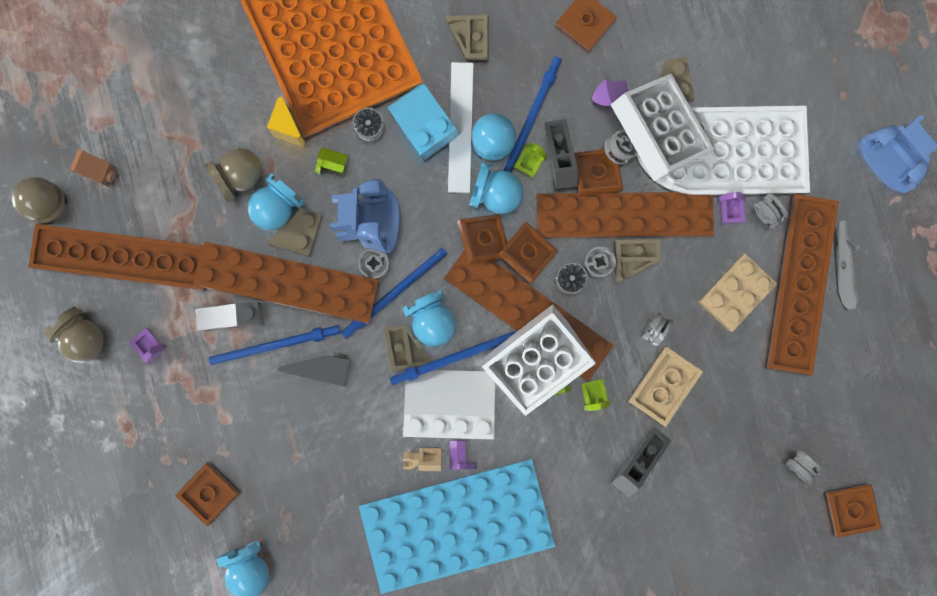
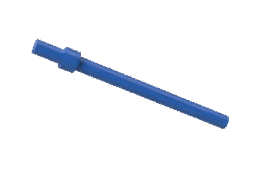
[503,56,562,173]
[340,247,448,339]
[209,325,341,365]
[389,331,515,386]

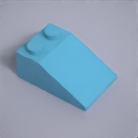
[387,83,460,160]

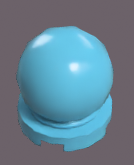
[471,113,516,162]
[469,163,524,214]
[247,173,305,231]
[402,290,456,347]
[216,541,270,596]

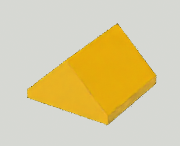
[267,96,306,147]

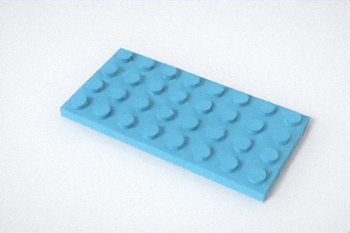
[359,459,555,594]

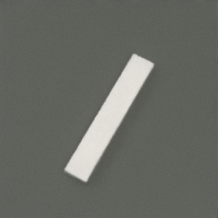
[448,62,473,194]

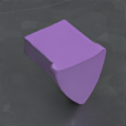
[592,79,628,106]
[718,192,745,224]
[129,328,167,365]
[449,440,477,470]

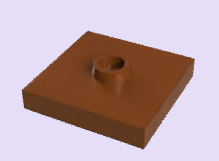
[556,0,617,51]
[574,149,623,196]
[457,214,507,264]
[498,222,558,284]
[175,462,240,527]
[826,484,882,538]

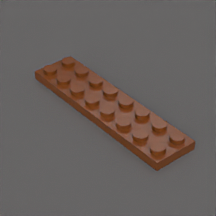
[537,192,714,238]
[767,194,839,376]
[28,224,206,291]
[193,241,379,324]
[444,250,614,382]

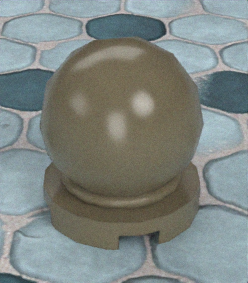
[204,147,262,203]
[11,177,66,224]
[44,306,103,364]

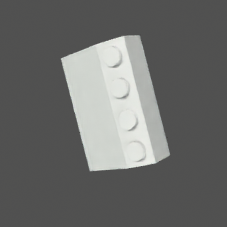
[611,74,714,182]
[482,304,596,416]
[403,370,495,439]

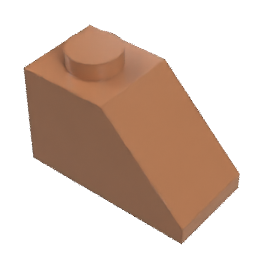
[70,149,116,187]

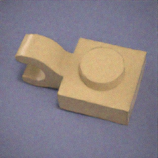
[403,448,442,471]

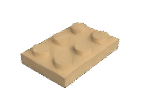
[699,254,777,332]
[628,346,703,427]

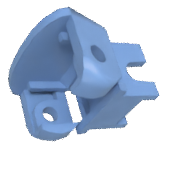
[859,115,937,193]
[330,179,400,254]

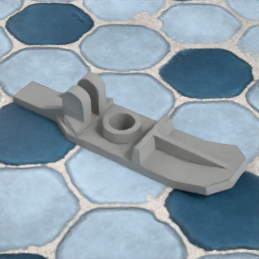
[835,220,861,309]

